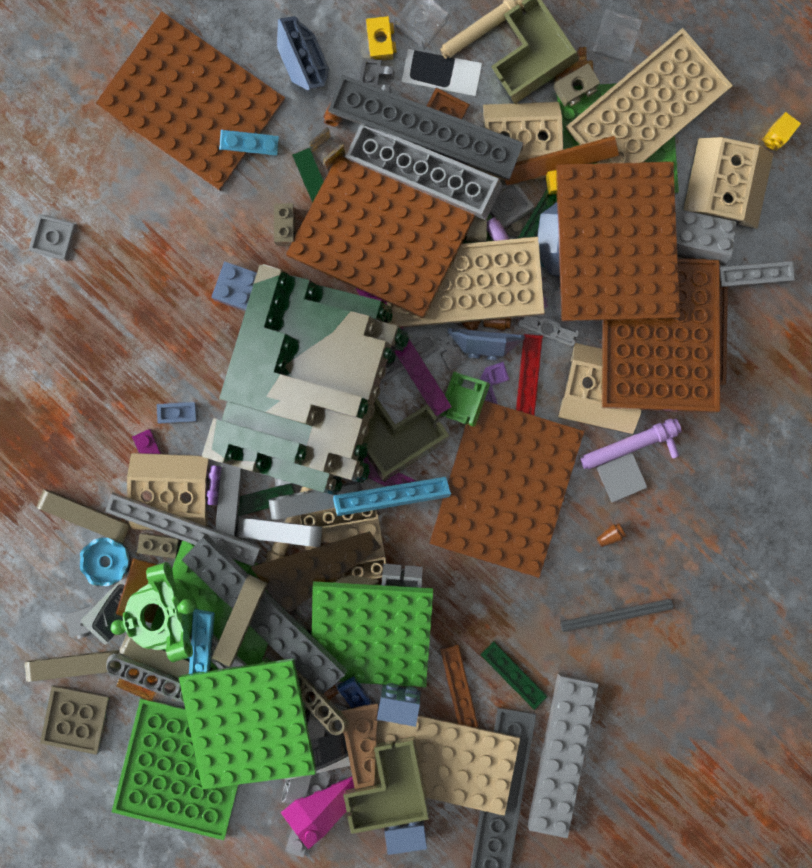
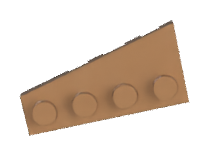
[340,703,378,789]

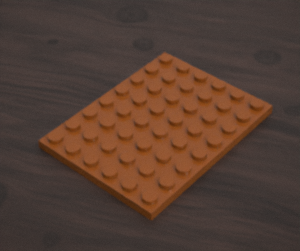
[96,11,286,191]
[286,155,475,319]
[556,162,680,322]
[602,258,720,413]
[429,401,584,578]

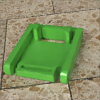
[440,372,490,427]

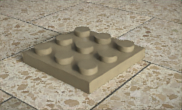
[40,685,110,755]

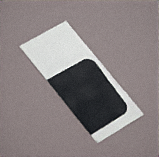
[402,49,482,96]

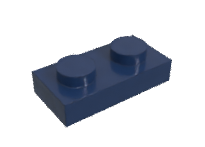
[338,676,373,708]

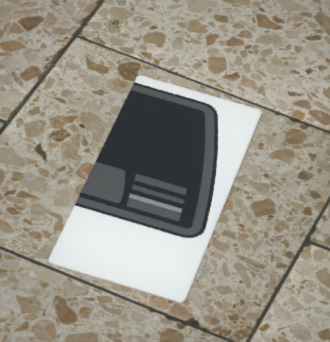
[80,571,129,645]
[284,734,350,781]

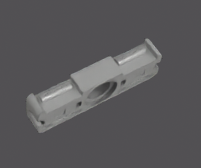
[518,316,579,347]

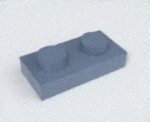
[157,402,197,424]

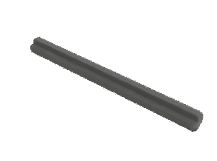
[560,599,674,632]

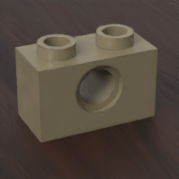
[553,63,600,107]
[274,203,295,246]
[137,533,182,559]

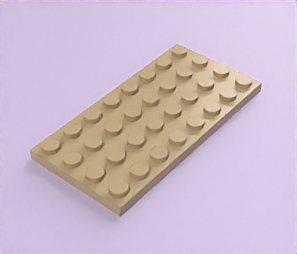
[566,28,733,164]
[387,237,544,328]
[374,706,520,816]

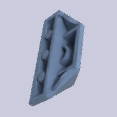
[277,16,329,90]
[537,203,560,277]
[447,328,525,361]

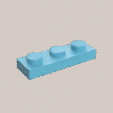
[219,130,279,156]

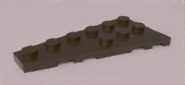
[251,531,381,613]

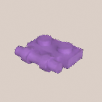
[206,466,221,505]

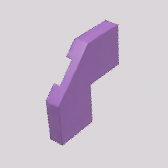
[474,362,510,404]

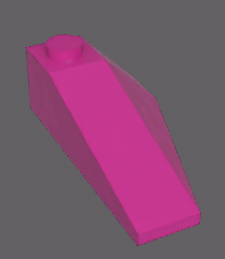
[281,777,355,849]

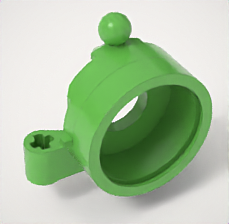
[111,562,197,662]

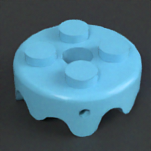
[80,537,130,586]

